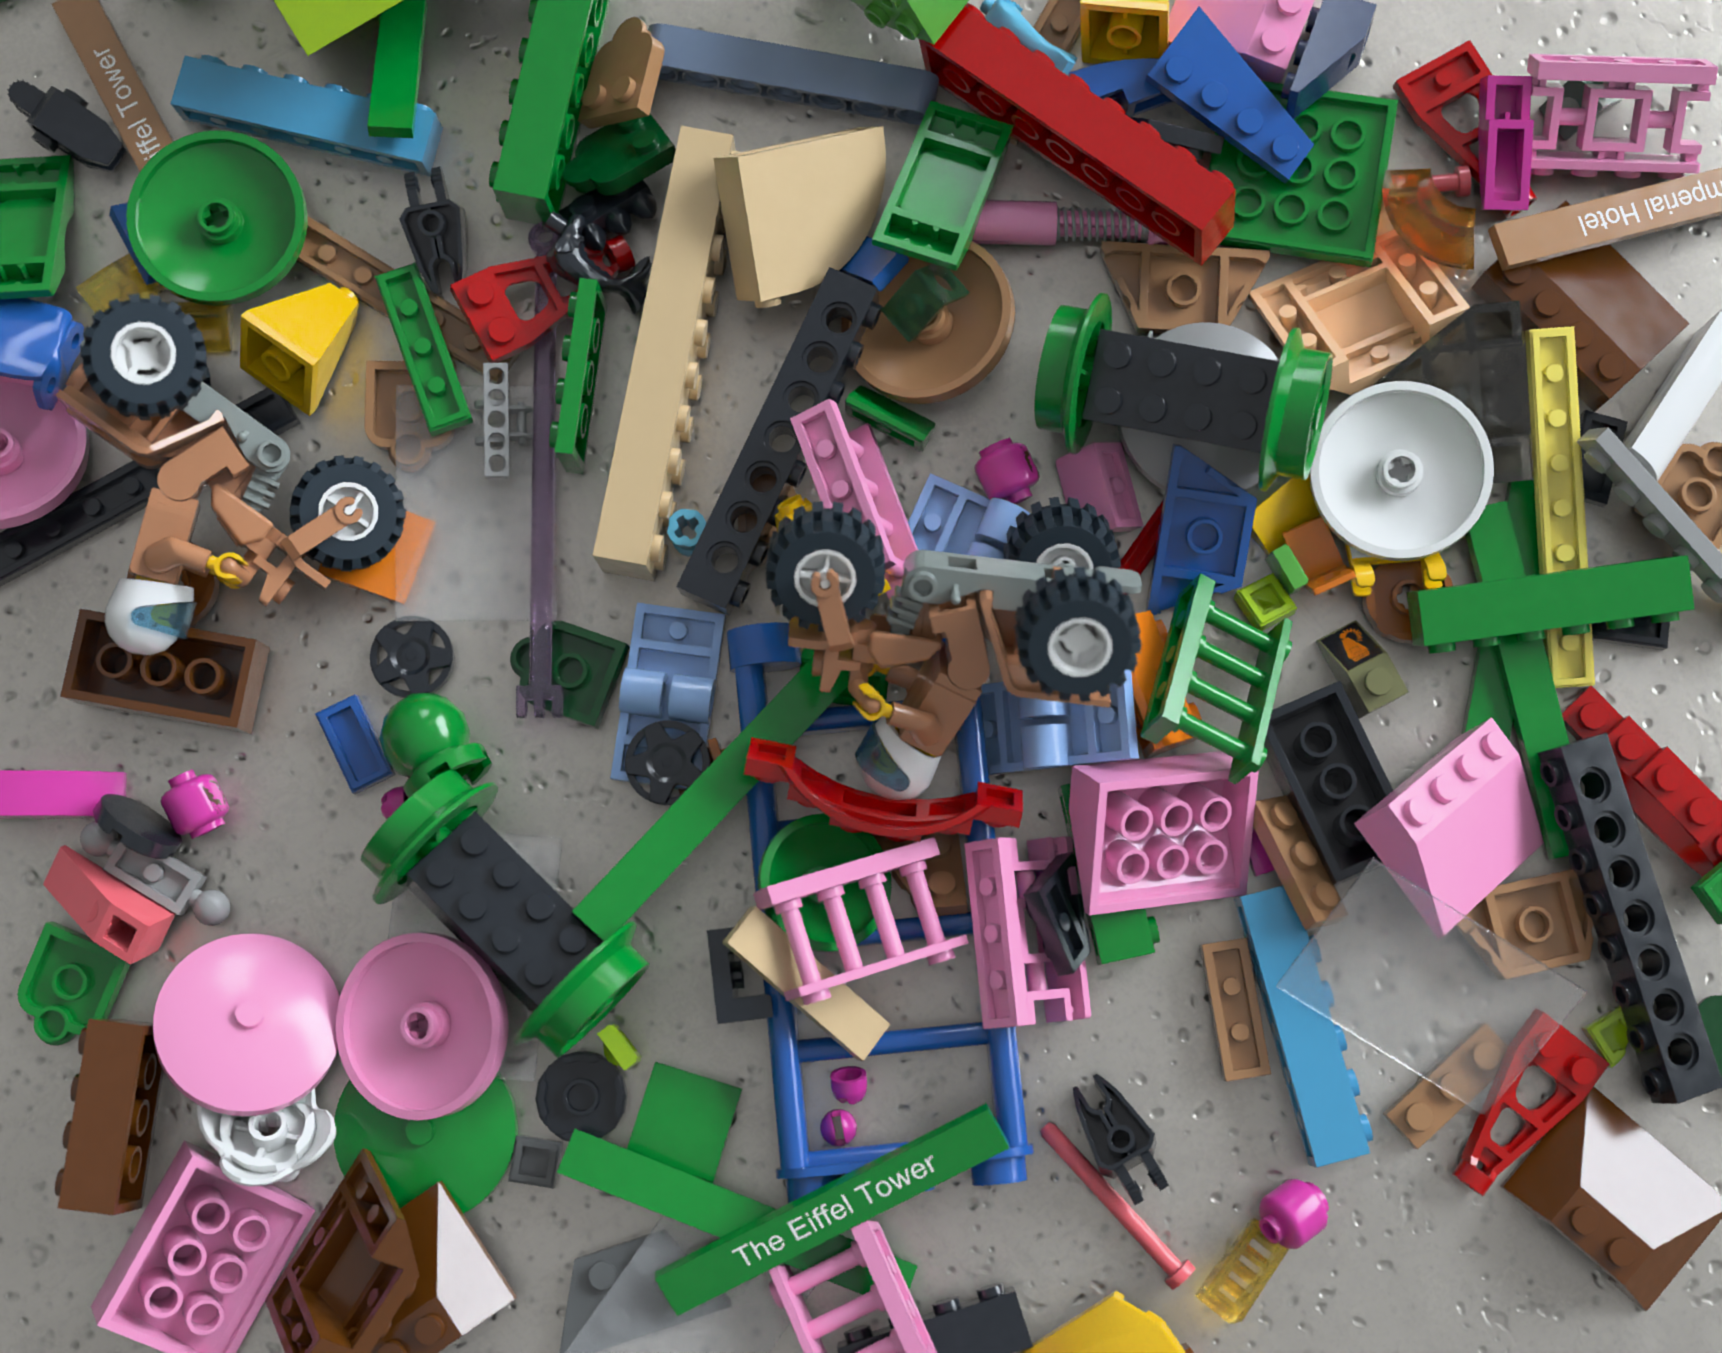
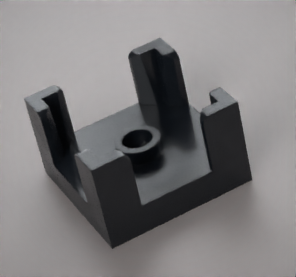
[707,927,774,1024]

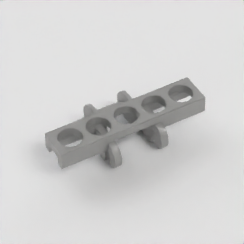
[474,363,533,479]

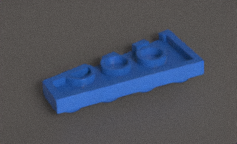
[1145,7,1314,184]

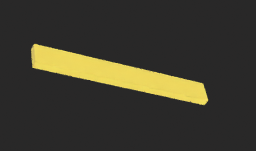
[1525,326,1595,688]

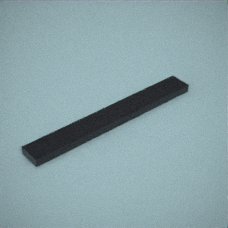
[0,387,300,587]

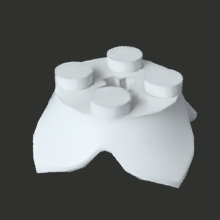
[197,1088,336,1186]

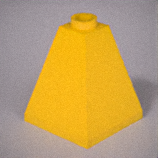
[1080,0,1169,64]
[240,283,360,416]

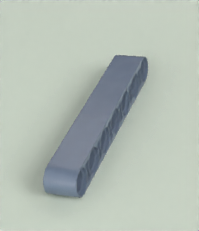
[648,23,940,125]

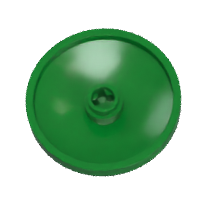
[127,130,308,306]
[334,1070,518,1214]

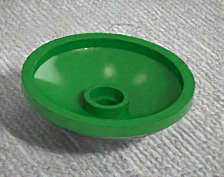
[758,813,892,952]

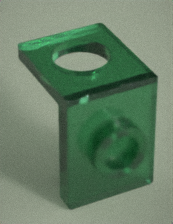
[881,264,969,342]

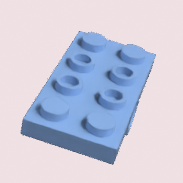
[908,473,1030,559]
[610,603,726,790]
[981,670,1139,775]

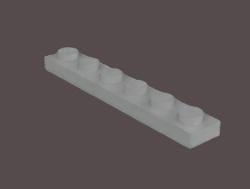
[1577,427,1722,603]

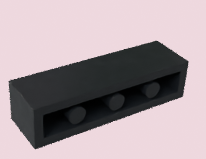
[837,1282,1033,1353]

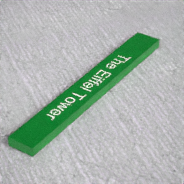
[654,1103,1009,1316]

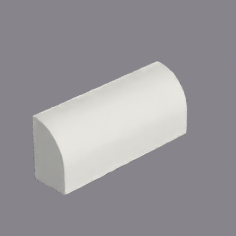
[1624,309,1722,482]

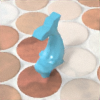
[980,0,1078,75]

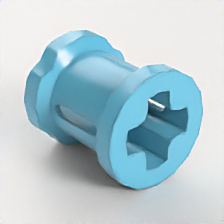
[667,508,706,557]

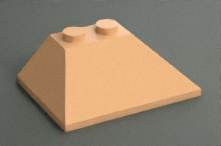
[1249,225,1471,395]

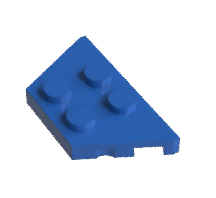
[1145,443,1257,616]

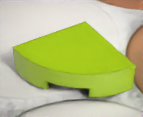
[1582,1005,1628,1068]

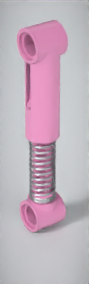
[972,200,1170,246]

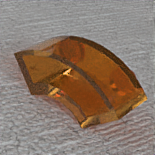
[1382,168,1476,270]

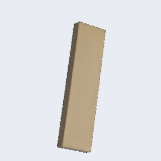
[722,906,890,1061]

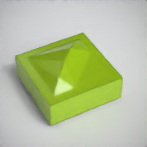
[1233,573,1297,631]
[597,1024,642,1071]

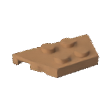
[1100,241,1270,334]
[1455,869,1594,980]

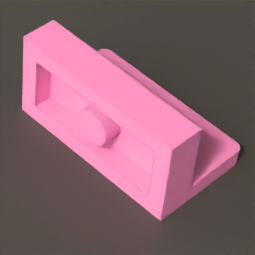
[1055,442,1143,532]

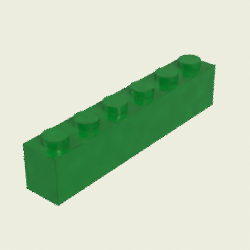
[1406,555,1695,654]

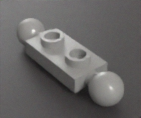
[80,821,230,926]

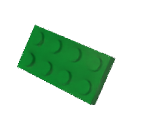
[549,278,608,474]

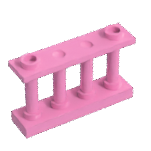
[790,399,918,599]
[753,837,968,1006]
[769,1221,937,1353]

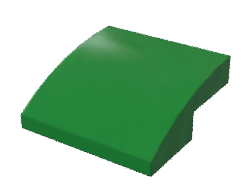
[627,1062,742,1183]

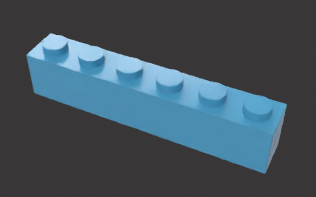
[170,55,443,177]
[1234,886,1373,1168]

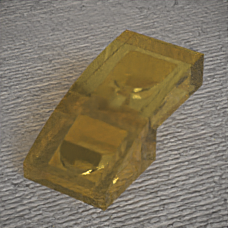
[76,253,166,313]

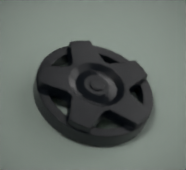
[370,616,455,699]
[625,720,710,806]

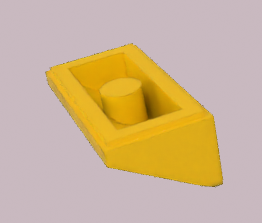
[1251,476,1320,556]

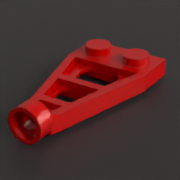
[1393,40,1537,218]
[450,235,635,363]
[1452,1008,1610,1196]

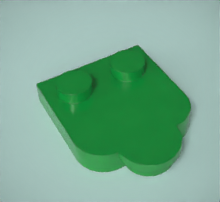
[18,921,130,1046]

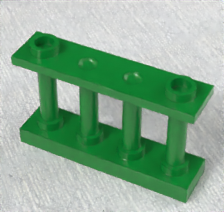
[1140,573,1293,784]

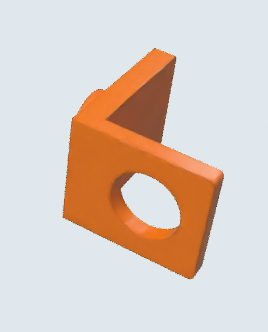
[1282,515,1356,595]

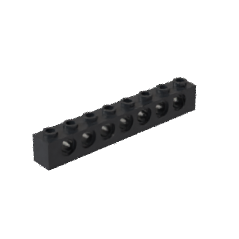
[676,267,883,616]
[1537,733,1722,1104]

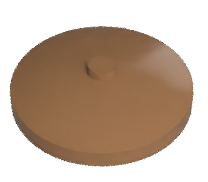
[841,241,1015,404]

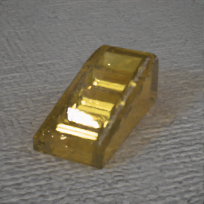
[1195,1218,1289,1324]

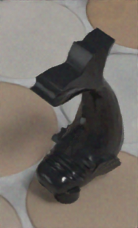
[543,211,652,315]

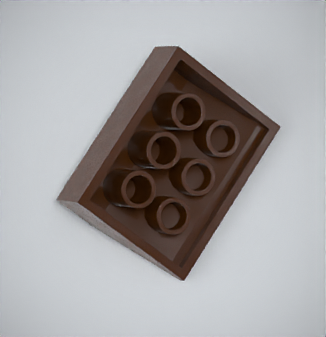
[1471,200,1690,412]

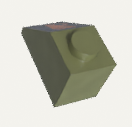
[1316,620,1409,719]

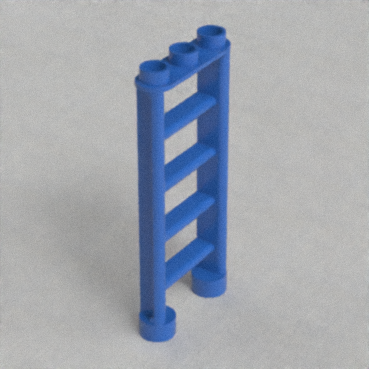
[727,622,1034,1203]

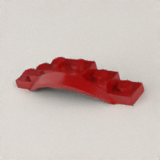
[1561,685,1722,877]
[744,737,1023,842]

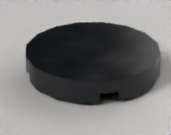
[93,794,183,859]
[535,1051,628,1141]

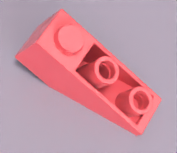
[43,845,176,965]

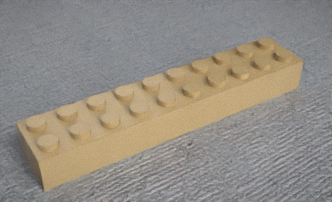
[592,126,740,582]

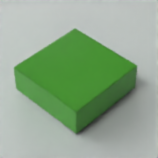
[1265,544,1309,596]

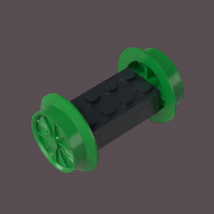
[1034,293,1333,491]
[360,770,650,1058]

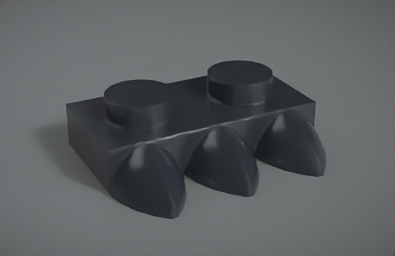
[558,180,657,251]

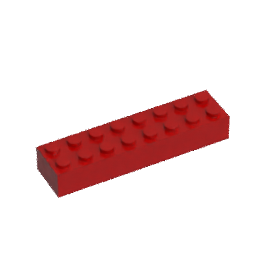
[918,3,1236,266]

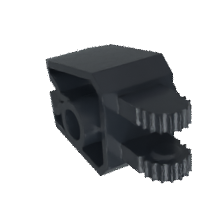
[7,80,127,172]
[399,166,468,295]
[1073,1074,1169,1205]

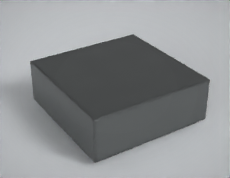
[508,1134,563,1189]

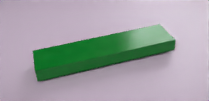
[367,0,428,138]
[374,262,474,437]

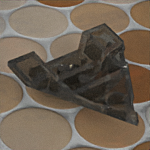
[1374,300,1533,483]

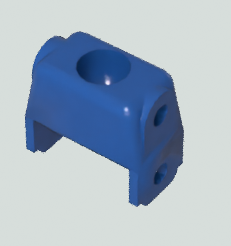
[0,298,84,411]

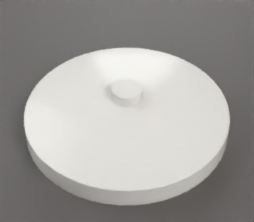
[1309,381,1494,561]

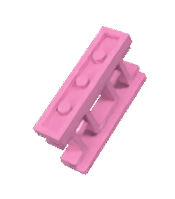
[1527,54,1718,180]
[964,836,1091,1029]

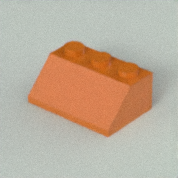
[1131,610,1202,759]

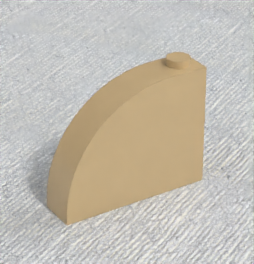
[713,126,886,308]

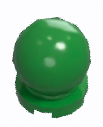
[379,693,492,798]

